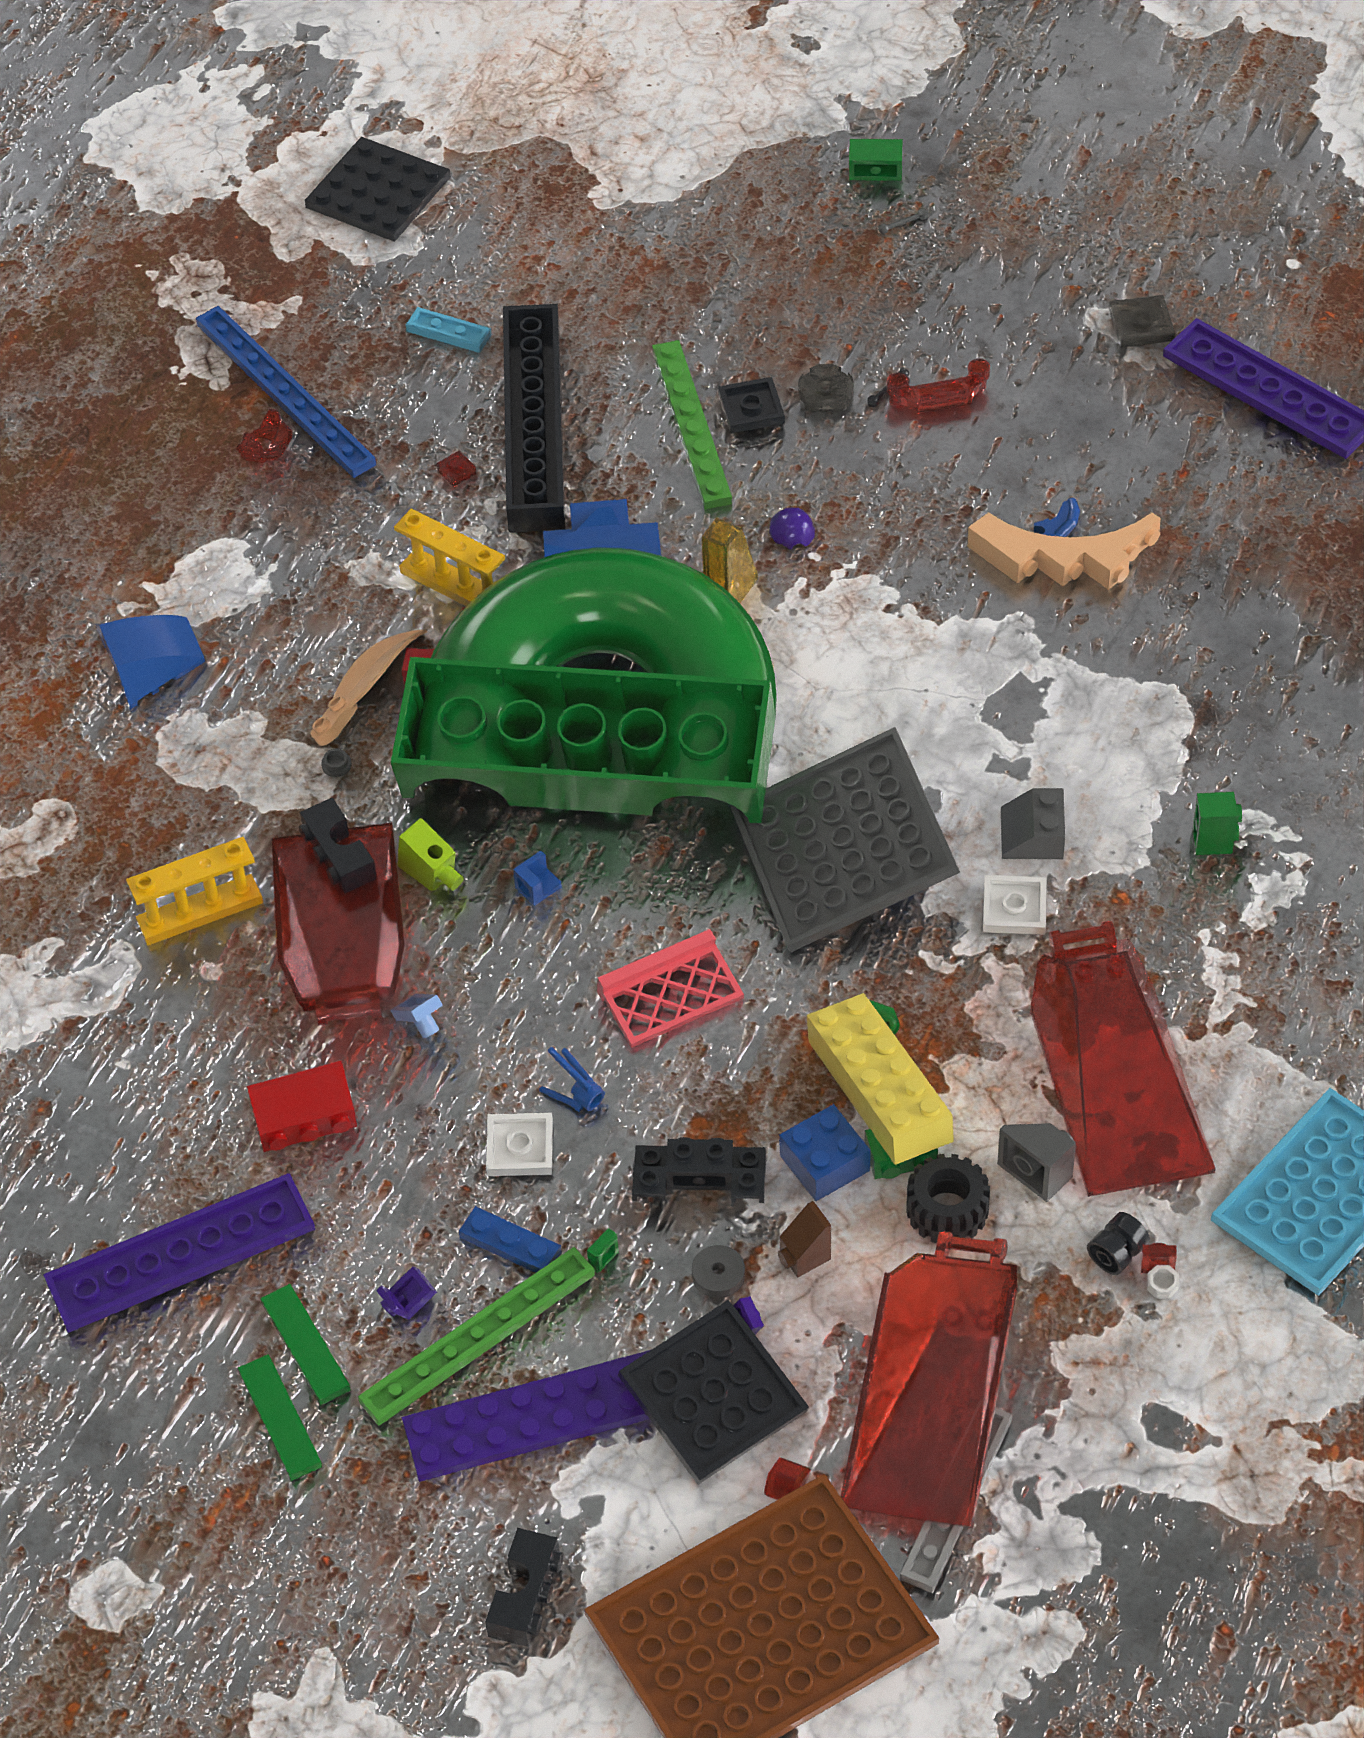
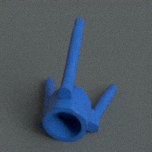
[539,1047,605,1112]

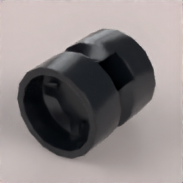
[1087,1212,1150,1275]

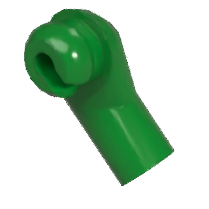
[869,1000,900,1034]

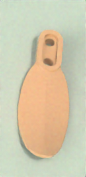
[311,629,427,746]

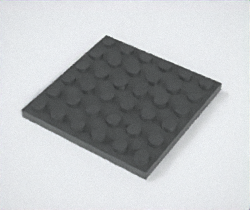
[730,727,960,953]

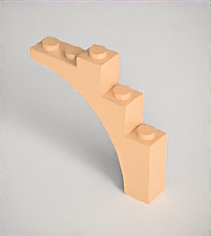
[967,512,1161,590]

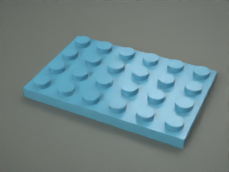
[1211,1088,1364,1296]

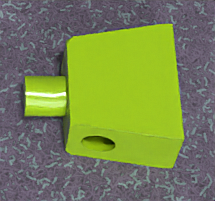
[397,818,464,891]

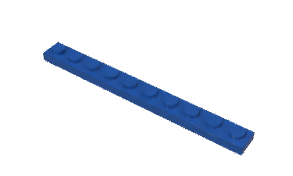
[196,306,376,478]

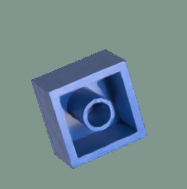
[779,1104,871,1201]

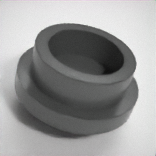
[321,748,352,777]

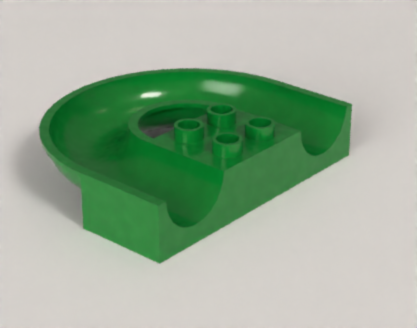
[391,547,777,823]

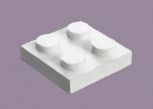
[983,875,1047,935]
[486,1113,553,1176]

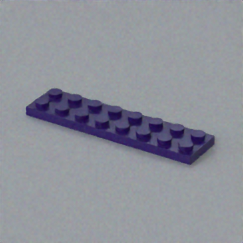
[1163,318,1364,459]
[43,1173,315,1333]
[402,1350,650,1482]

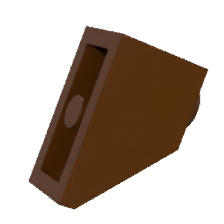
[778,1201,831,1278]

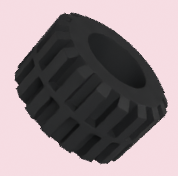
[906,1154,990,1245]

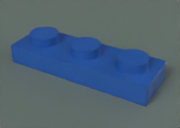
[459,1206,562,1273]

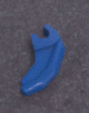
[1034,498,1080,537]

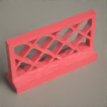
[597,929,744,1048]

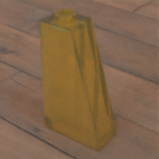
[702,517,758,603]

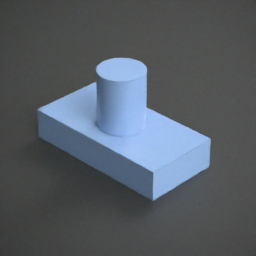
[390,994,443,1038]

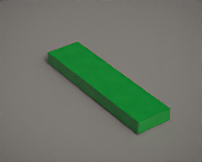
[260,1284,351,1406]
[238,1354,322,1481]

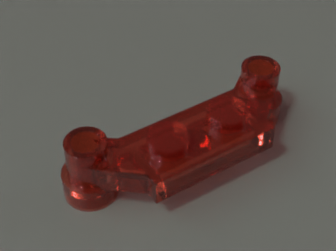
[886,359,990,414]

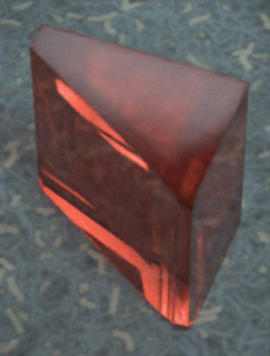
[764,1457,811,1500]

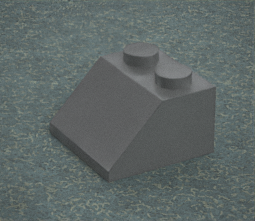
[1001,788,1065,859]
[997,1123,1076,1202]

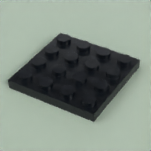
[305,136,451,242]
[618,1300,809,1485]

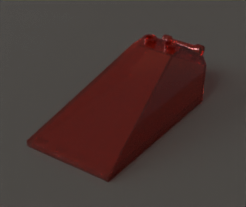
[271,822,405,1026]
[1030,921,1216,1197]
[841,1231,1017,1528]

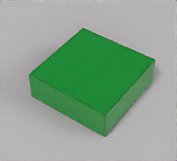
[587,1228,619,1273]

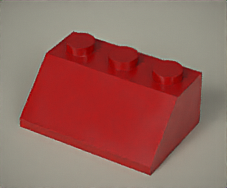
[247,1061,357,1152]

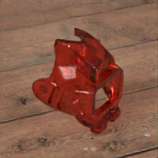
[236,409,293,463]

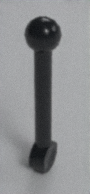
[867,368,909,407]

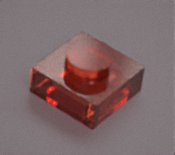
[436,450,476,487]
[1140,1243,1177,1273]

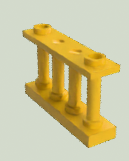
[394,508,505,606]
[126,836,263,946]

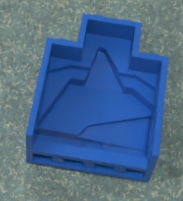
[543,499,662,557]

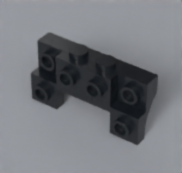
[632,1137,766,1203]

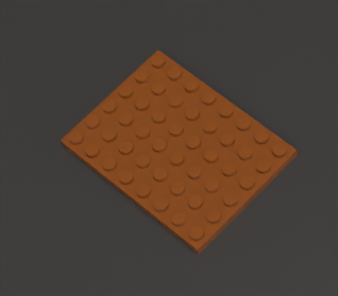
[584,1474,940,1738]

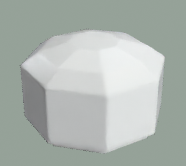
[1147,1265,1179,1299]

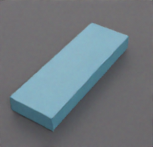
[406,307,492,353]

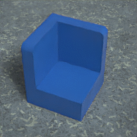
[513,851,562,906]

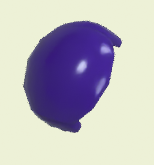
[769,507,815,549]

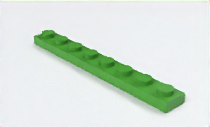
[652,340,732,510]
[358,1247,595,1426]

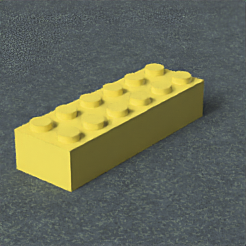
[807,993,954,1165]

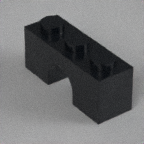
[299,797,377,894]
[485,1528,563,1647]

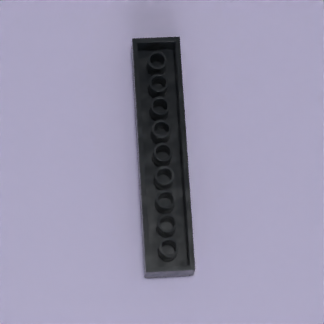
[503,304,566,533]

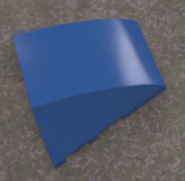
[95,615,205,710]

